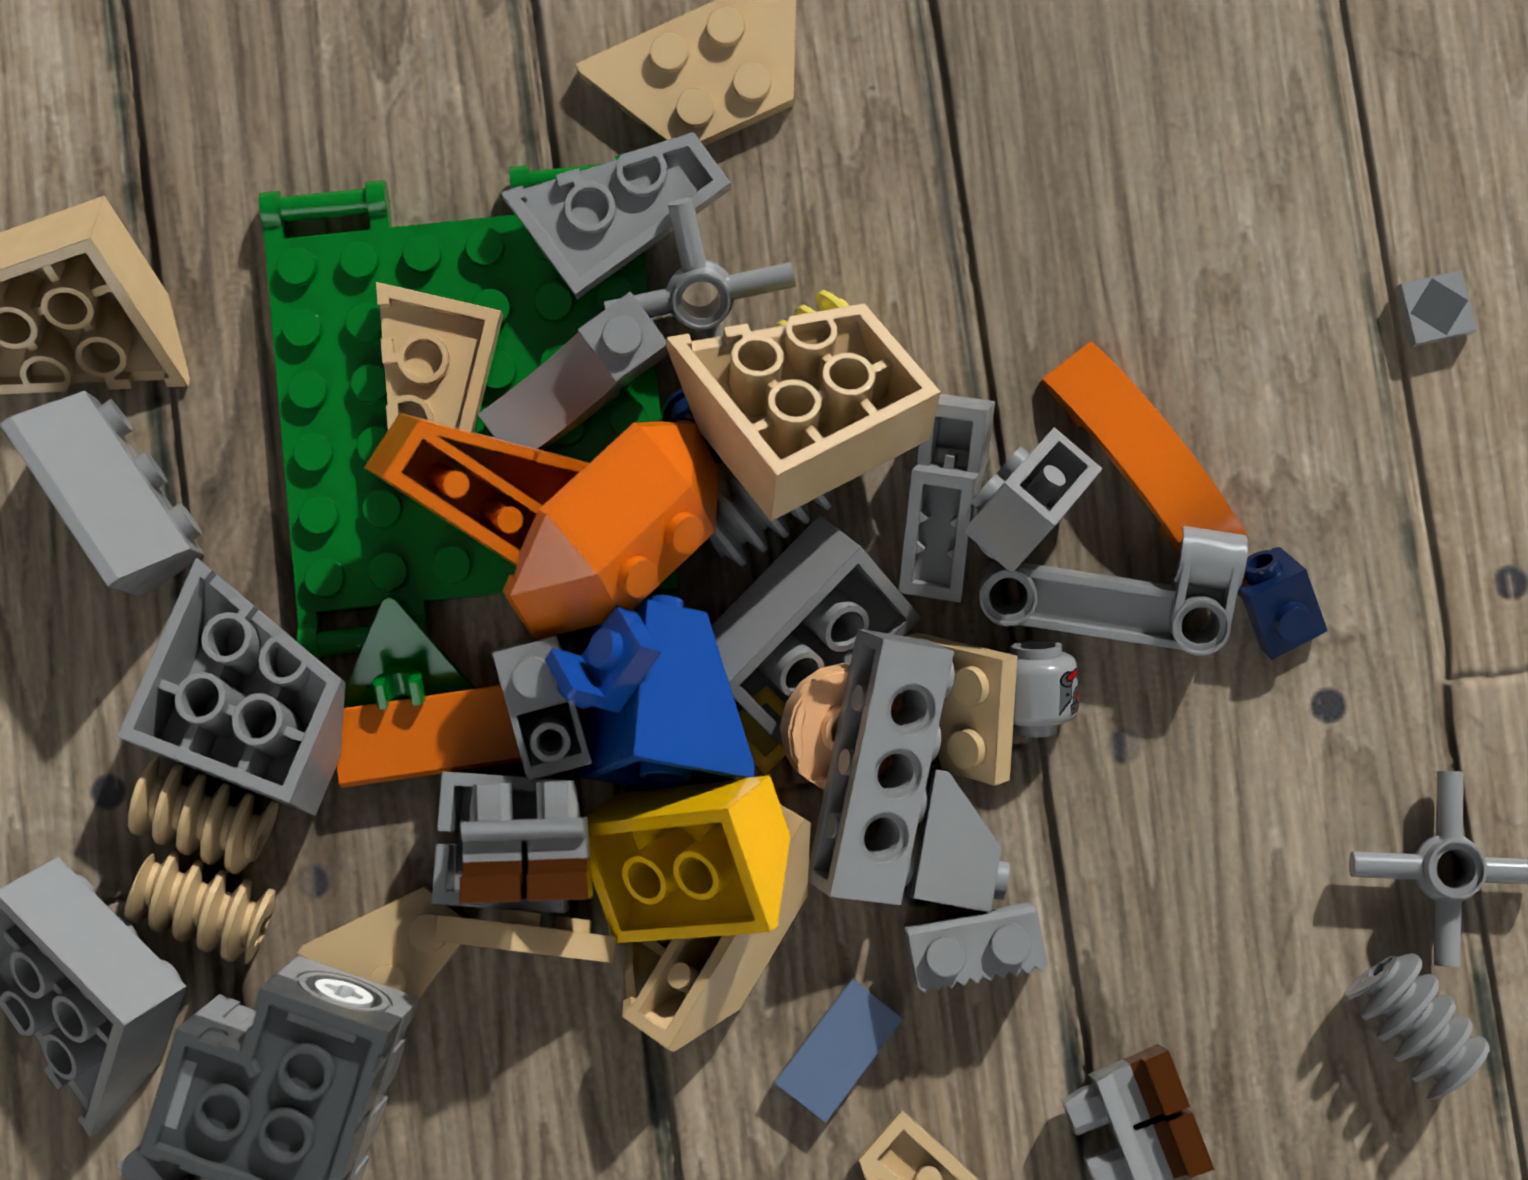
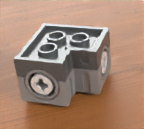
[138,955,420,1180]

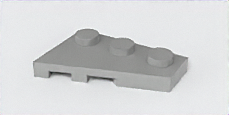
[500,132,731,300]

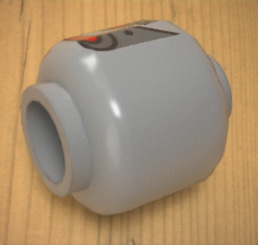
[1008,640,1079,737]

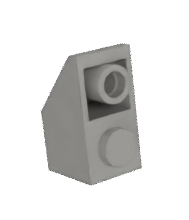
[492,634,592,781]

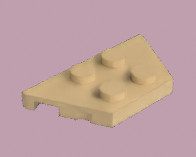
[576,0,796,147]

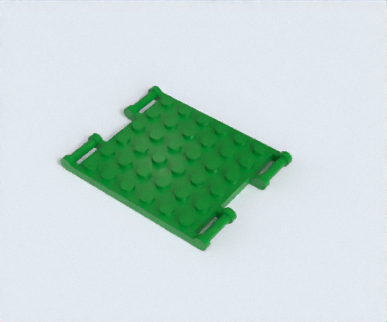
[259,155,680,662]

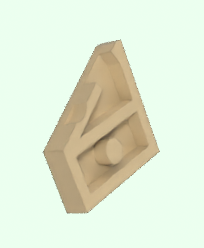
[297,886,467,998]
[434,909,616,963]

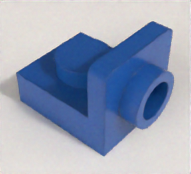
[545,605,661,713]

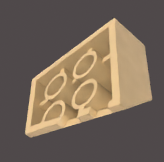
[0,196,190,395]
[666,303,941,521]

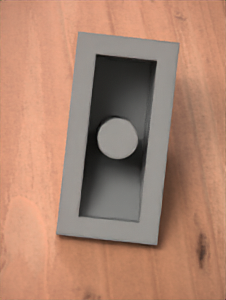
[910,770,1010,913]

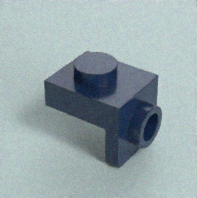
[1237,547,1328,660]

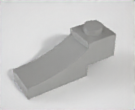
[478,291,669,450]
[898,394,995,603]

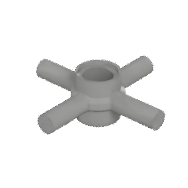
[604,198,796,340]
[1349,771,1528,967]

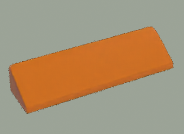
[336,685,585,788]

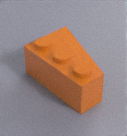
[364,413,589,566]

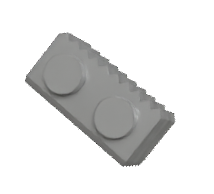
[903,902,1048,993]

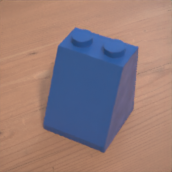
[579,595,755,790]

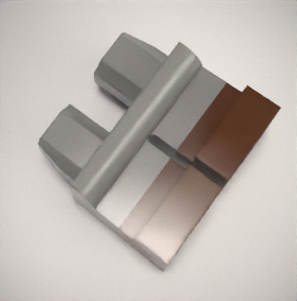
[459,781,593,904]
[1061,1044,1215,1180]

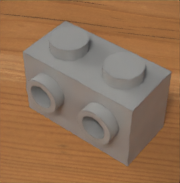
[963,427,1103,573]

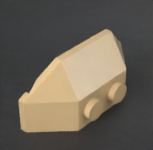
[622,804,811,1052]

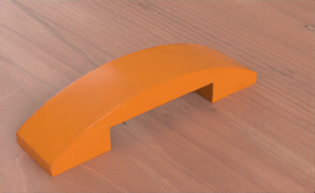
[1041,341,1249,554]

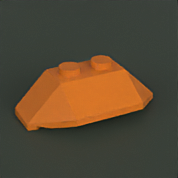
[502,420,719,639]

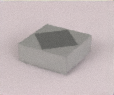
[1395,270,1477,348]

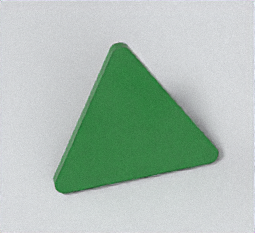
[344,595,476,710]

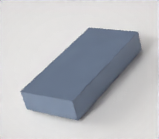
[774,977,904,1123]

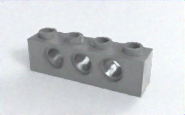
[808,629,955,905]

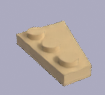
[376,282,503,432]

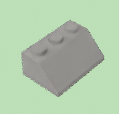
[0,391,205,597]
[711,515,921,747]

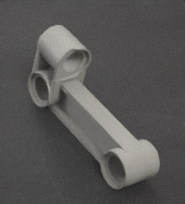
[977,525,1248,656]

